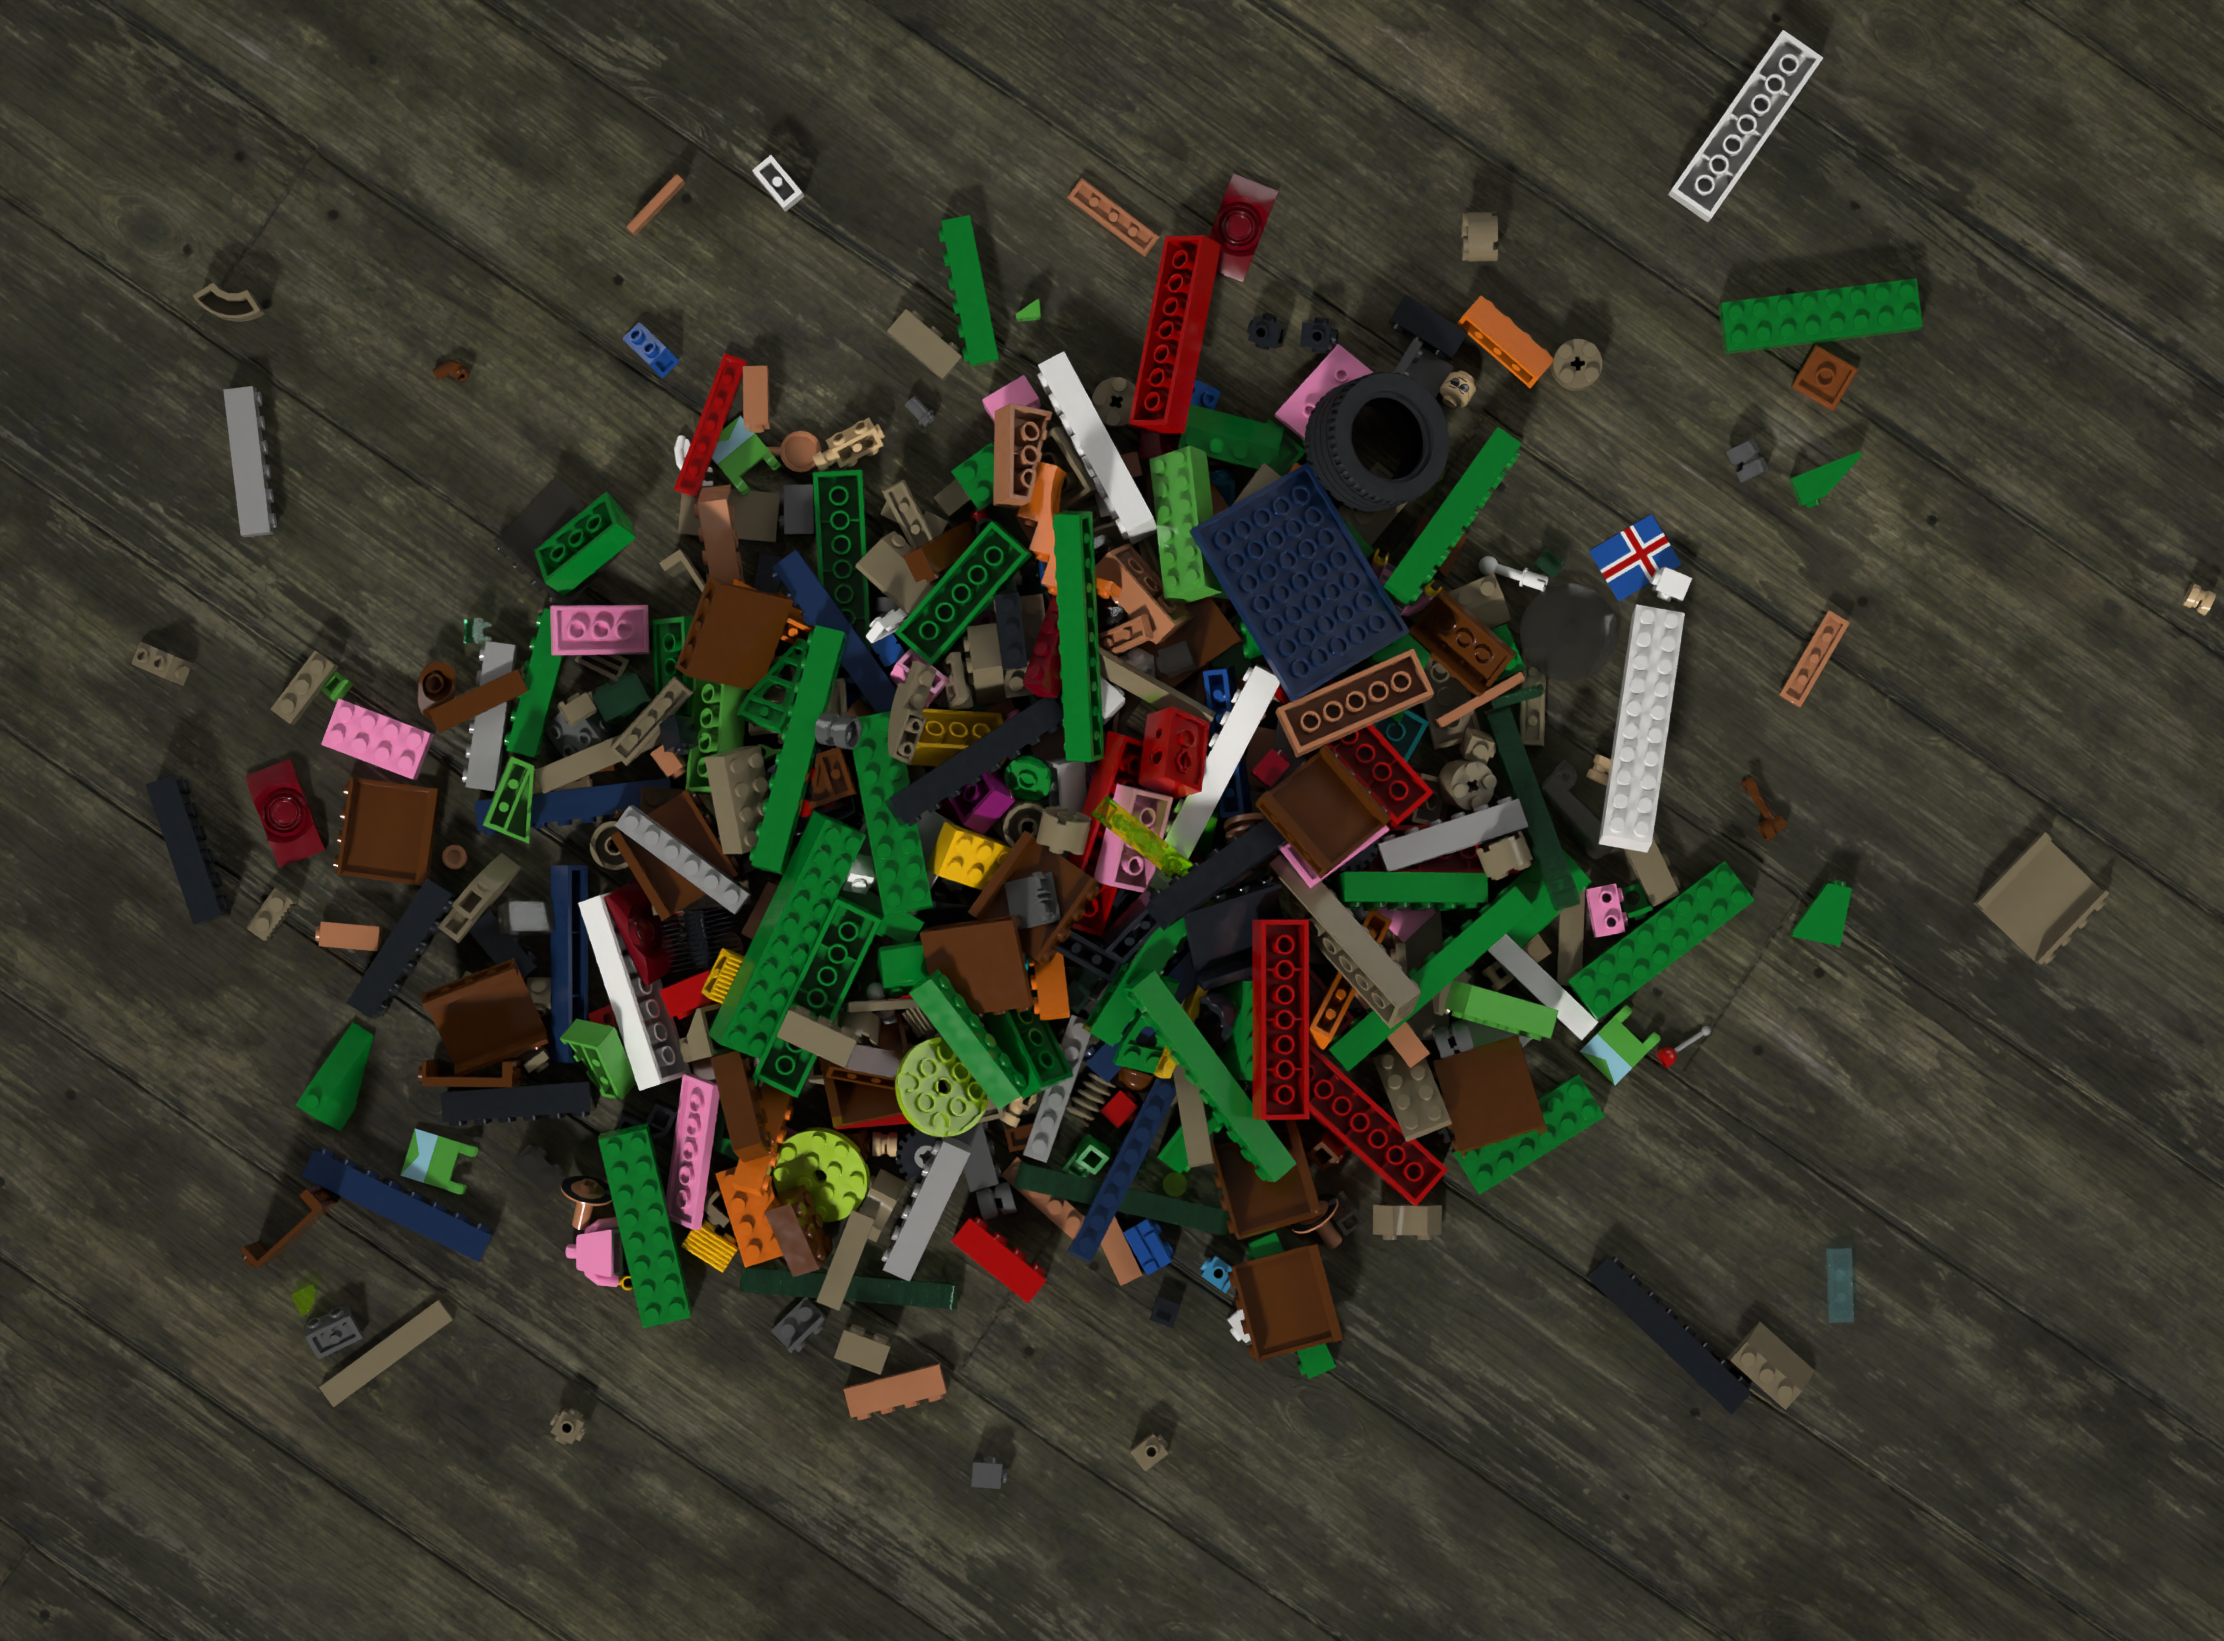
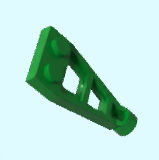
[737,639,810,734]
[1112,976,1179,1074]

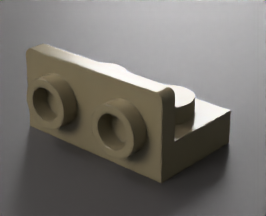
[942,652,973,709]

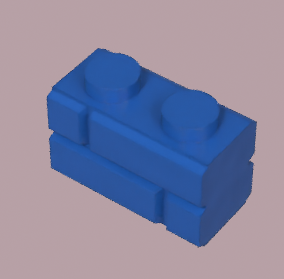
[871,633,905,669]
[1123,1217,1175,1276]

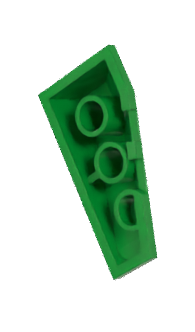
[296,1022,374,1131]

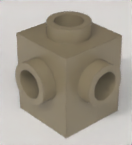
[550,1408,587,1445]

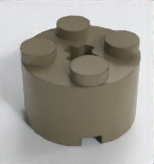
[1461,212,1498,262]
[1551,339,1603,391]
[1092,377,1136,429]
[1438,759,1497,811]
[1000,799,1045,847]
[1036,807,1091,855]
[590,821,629,871]
[1476,831,1533,880]
[833,1007,882,1048]

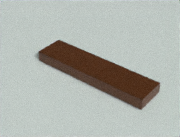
[429,669,529,733]

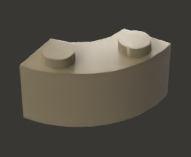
[193,283,265,322]
[856,1169,907,1242]
[1373,1204,1442,1240]

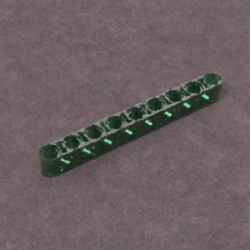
[1483,703,1580,911]
[1014,1163,1230,1236]
[739,1266,959,1309]

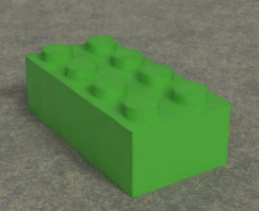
[1444,980,1559,1041]

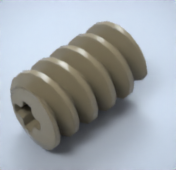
[1066,1072,1116,1128]

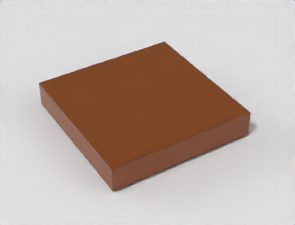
[1791,344,1858,412]

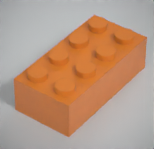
[715,1166,783,1268]

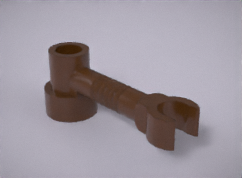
[1740,776,1787,842]

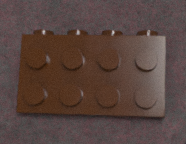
[1408,589,1517,697]

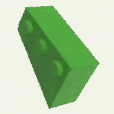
[482,756,534,844]
[560,1019,636,1101]

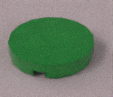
[1004,756,1053,801]

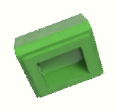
[322,671,354,702]

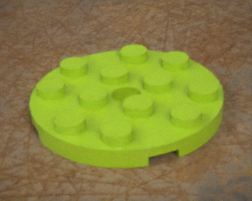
[895,1037,989,1137]
[772,1127,870,1222]

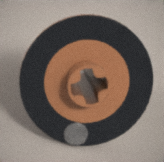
[561,1176,612,1230]
[1290,1194,1342,1249]

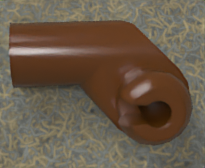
[432,360,470,381]

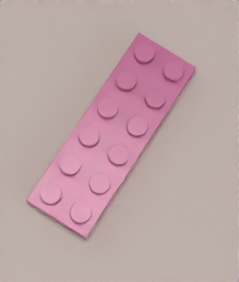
[666,1074,720,1230]

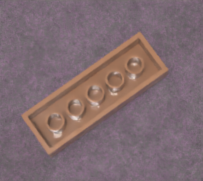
[1276,649,1434,758]

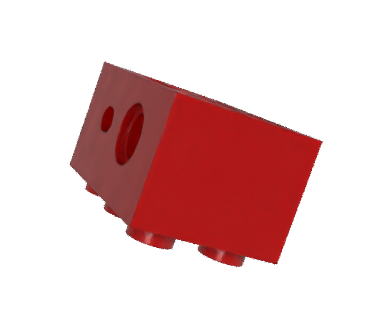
[1138,707,1210,799]

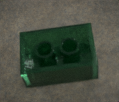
[592,671,654,725]

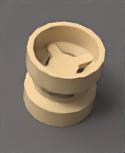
[2182,583,2216,616]
[1586,754,1611,786]
[872,1132,898,1157]

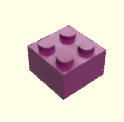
[950,769,1015,835]

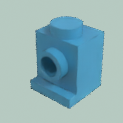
[1200,1255,1232,1293]

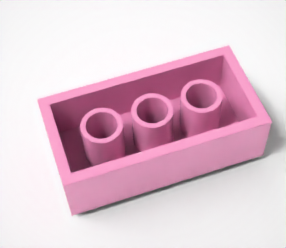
[321,699,434,780]
[1094,784,1173,892]

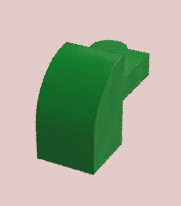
[1062,1134,1111,1183]

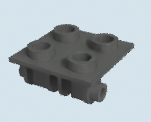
[1004,872,1061,930]

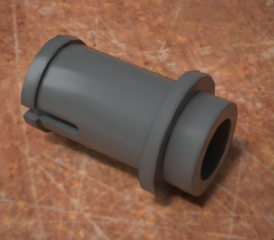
[905,396,936,427]

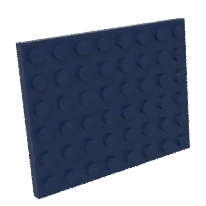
[1189,462,1410,702]

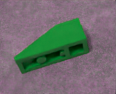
[1789,451,1862,509]

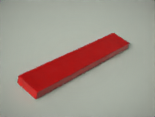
[674,353,748,499]

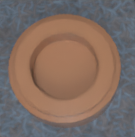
[442,845,468,869]

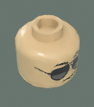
[1440,371,1476,408]

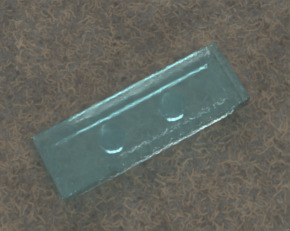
[1826,1248,1854,1323]

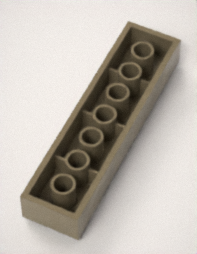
[1265,853,1421,1029]

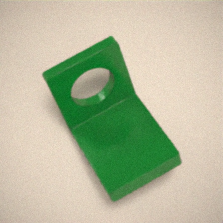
[1621,883,1653,921]

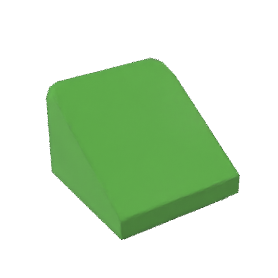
[1016,298,1041,322]

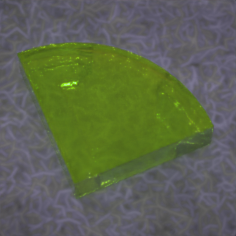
[291,1283,316,1317]

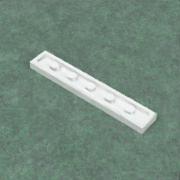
[1487,934,1598,1040]

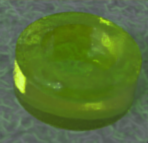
[1163,1172,1187,1197]

